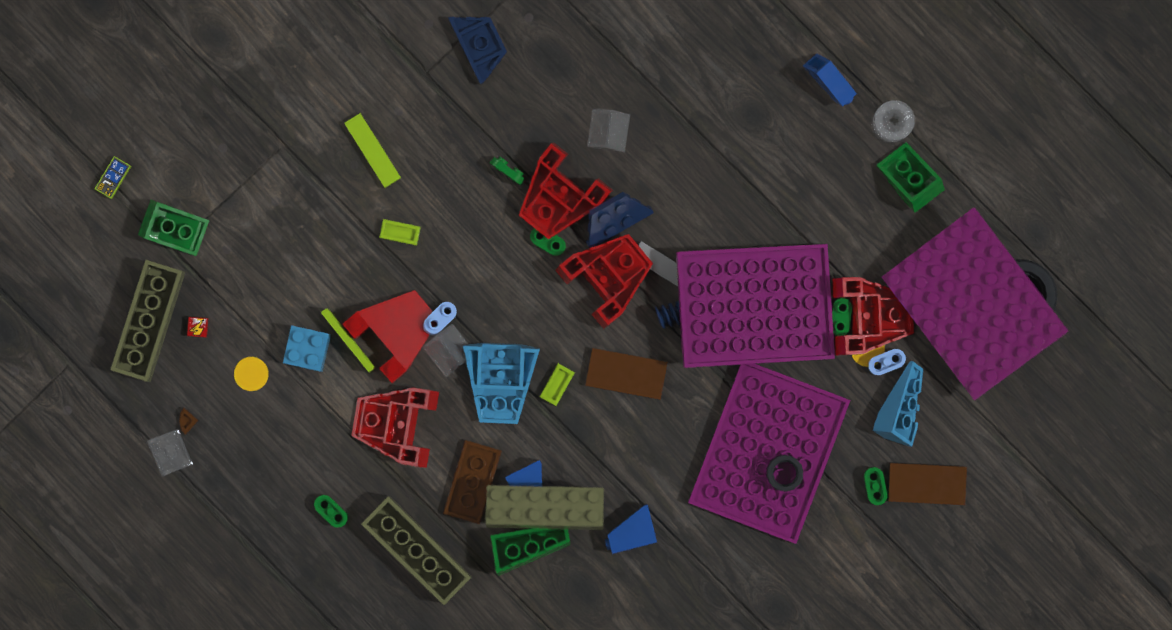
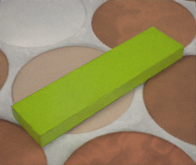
[344,113,401,188]
[321,309,375,373]

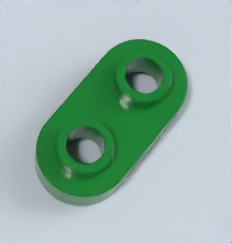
[490,156,525,185]
[530,228,566,256]
[832,298,852,336]
[864,467,887,505]
[314,495,348,528]

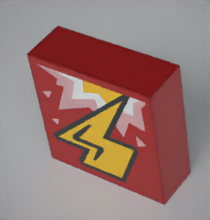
[187,317,209,337]

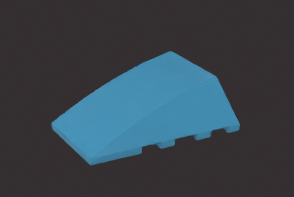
[463,343,540,424]

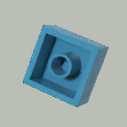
[283,325,331,372]

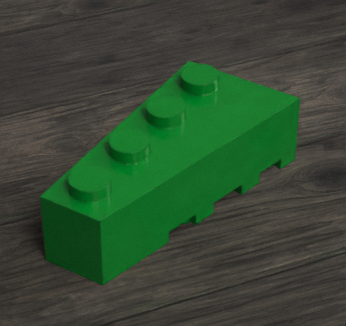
[491,528,571,576]

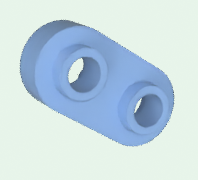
[423,302,457,335]
[868,349,906,375]

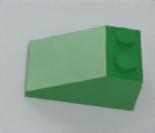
[877,142,945,213]
[138,199,209,256]

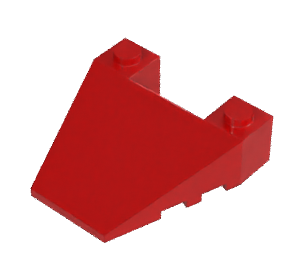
[519,142,613,239]
[555,234,653,329]
[832,277,914,355]
[343,290,437,383]
[351,388,439,468]

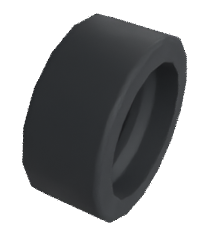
[766,455,804,492]

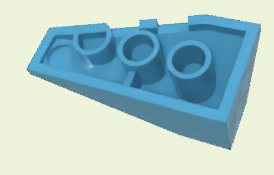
[873,361,923,447]

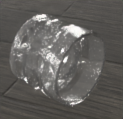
[871,100,915,143]

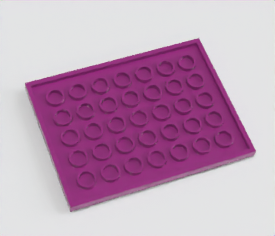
[882,207,1068,401]
[676,244,835,368]
[688,364,851,544]

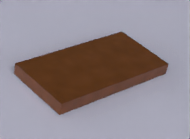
[585,348,668,400]
[443,440,502,524]
[888,463,967,505]

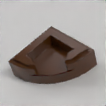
[179,408,199,435]

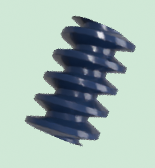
[655,301,680,329]

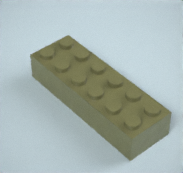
[111,260,186,382]
[486,486,604,530]
[361,496,472,605]

